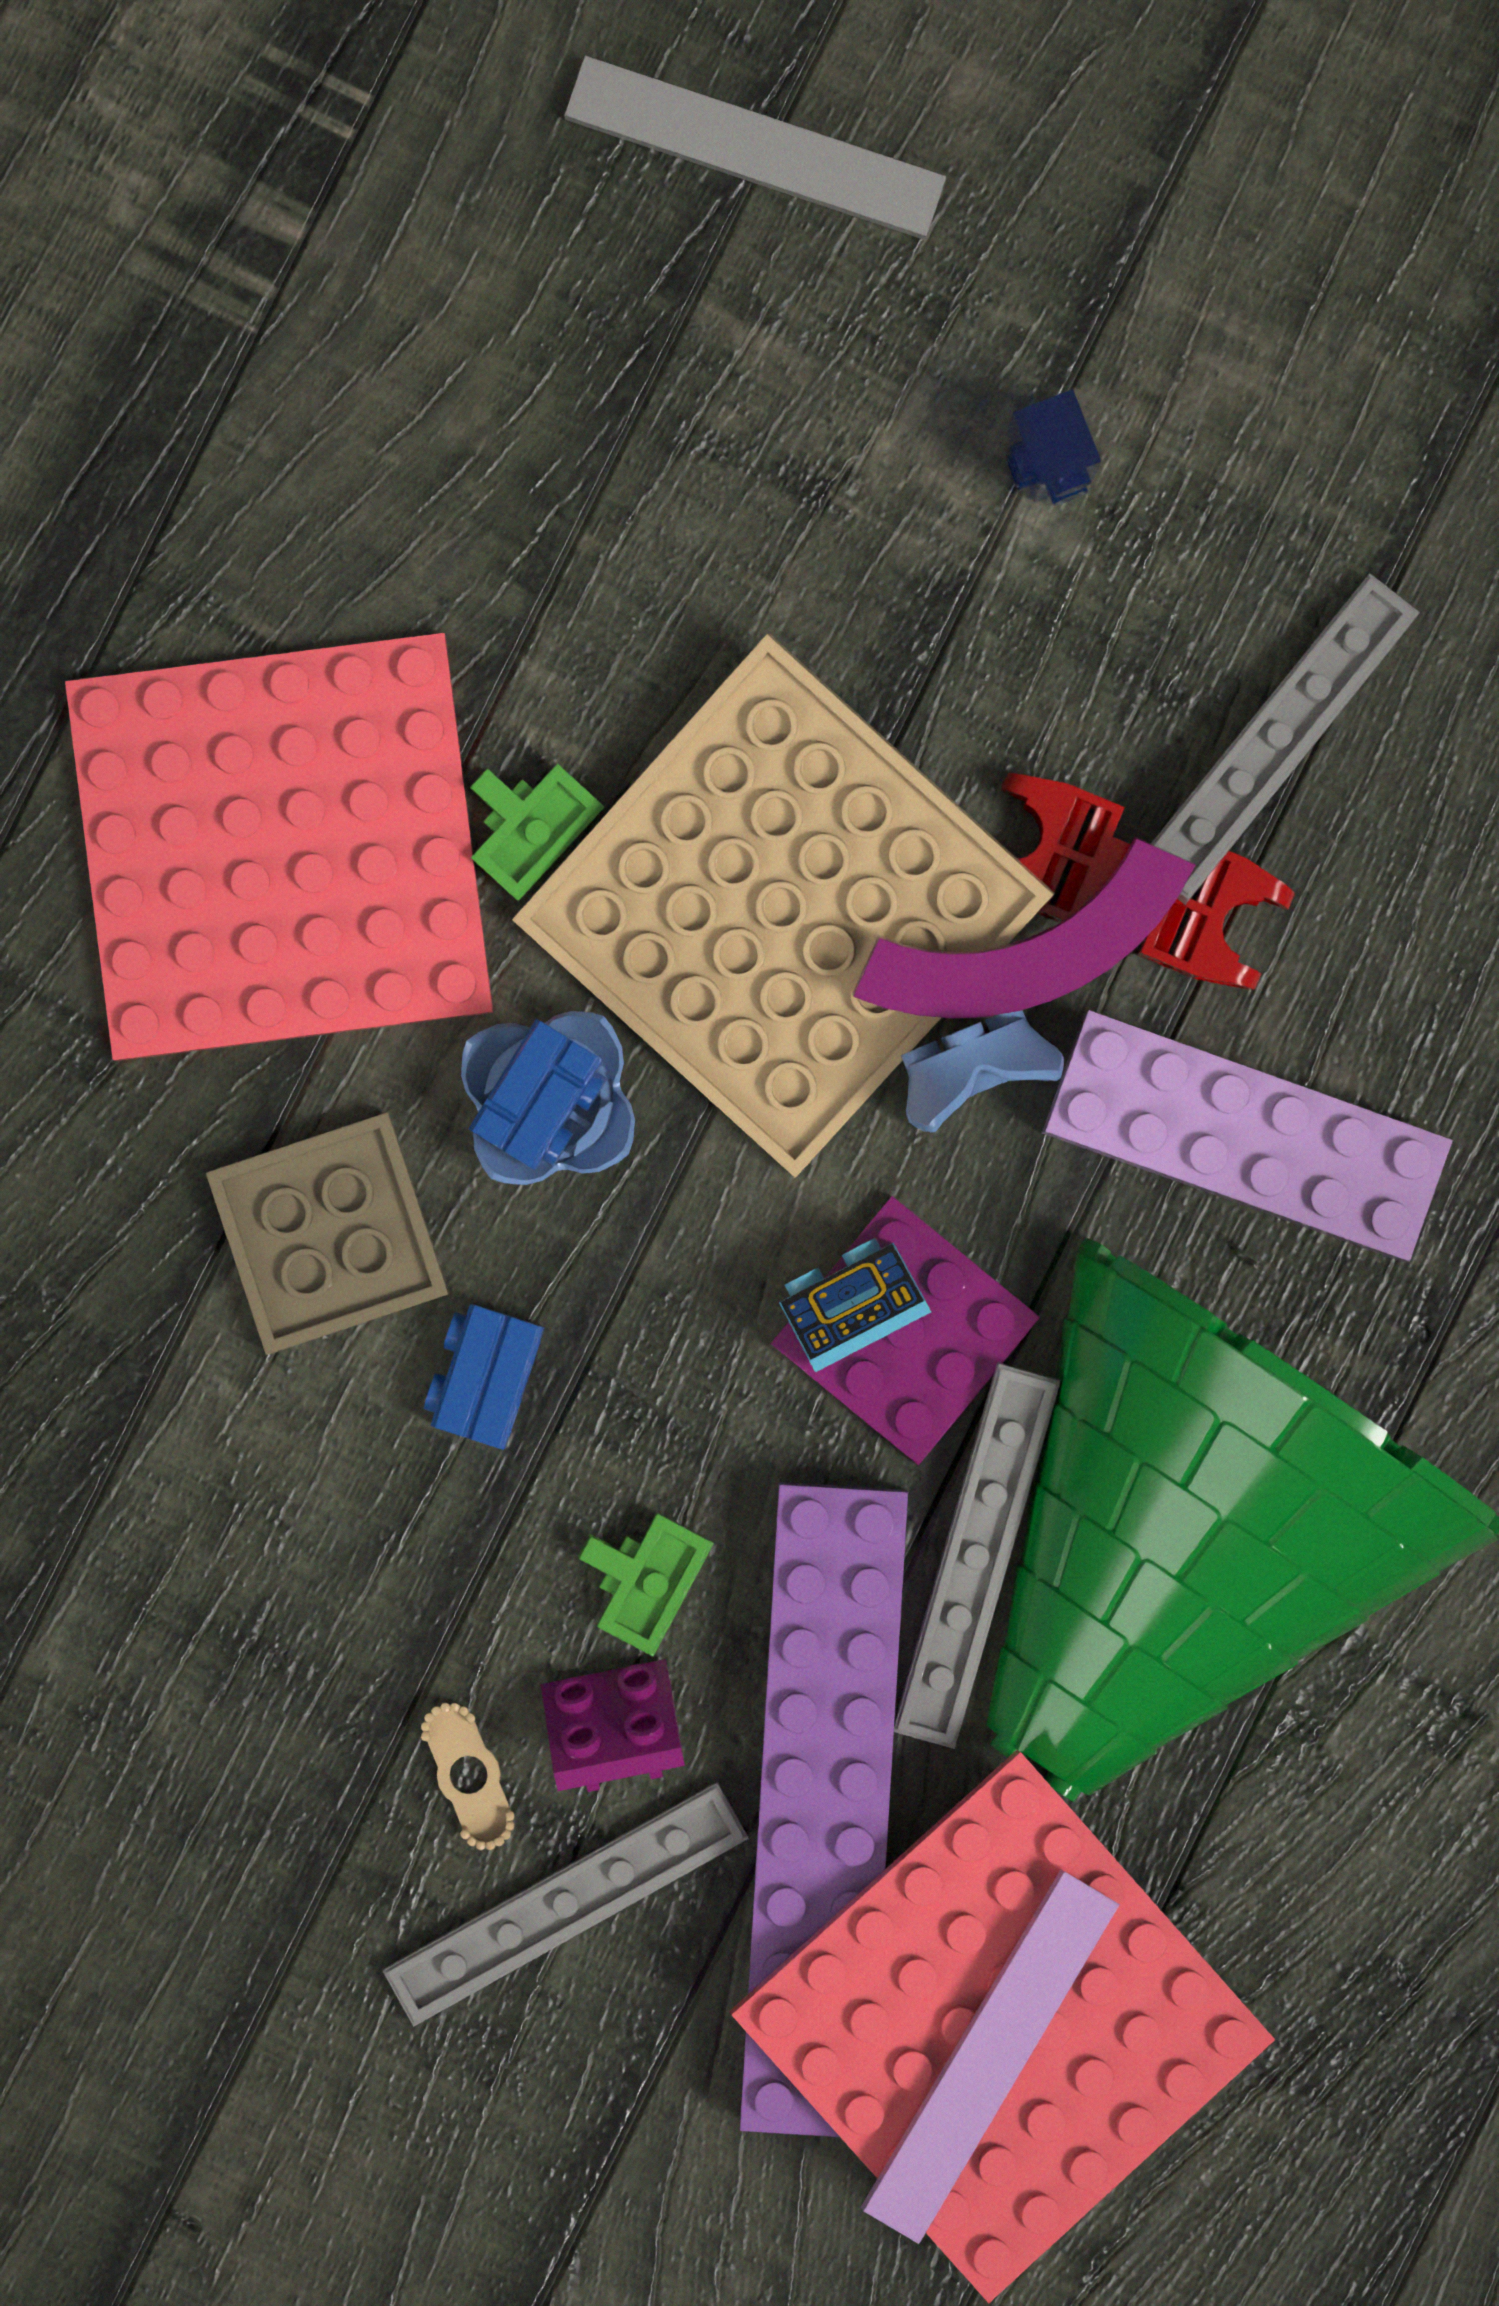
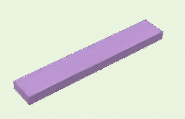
[861,1869,1120,2244]

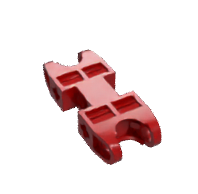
[1000,773,1295,990]

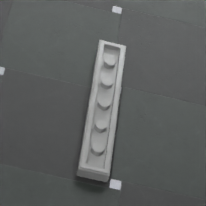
[565,56,946,240]
[1151,573,1420,905]
[894,1362,1060,1749]
[382,1781,749,2027]

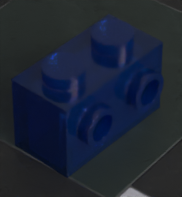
[1006,389,1101,506]

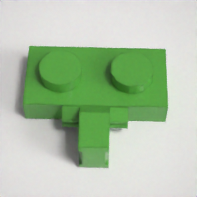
[470,764,604,901]
[578,1512,714,1656]

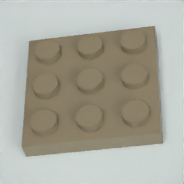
[206,1112,449,1355]

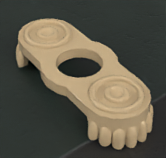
[421,1703,515,1850]

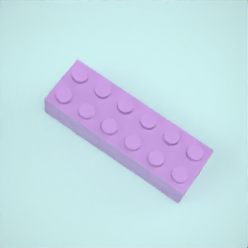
[1042,1010,1453,1262]

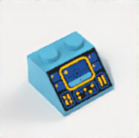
[779,1238,931,1372]

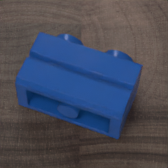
[468,1019,607,1171]
[424,1303,545,1450]

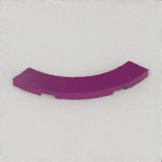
[852,837,1195,1018]

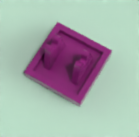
[541,1659,685,1792]

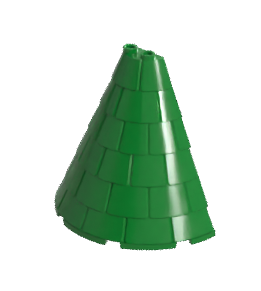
[986,1238,1499,1802]

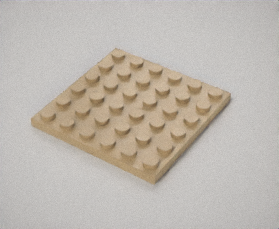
[512,634,1055,1178]

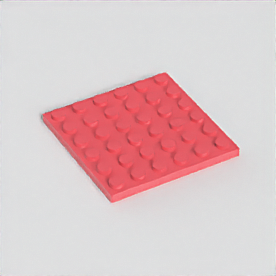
[65,633,494,1061]
[729,1750,1275,2303]

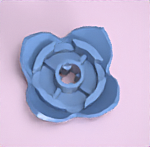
[901,1010,1064,1133]
[461,1011,635,1185]

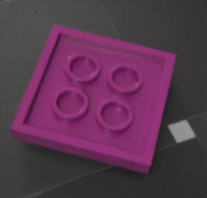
[770,1196,1040,1465]

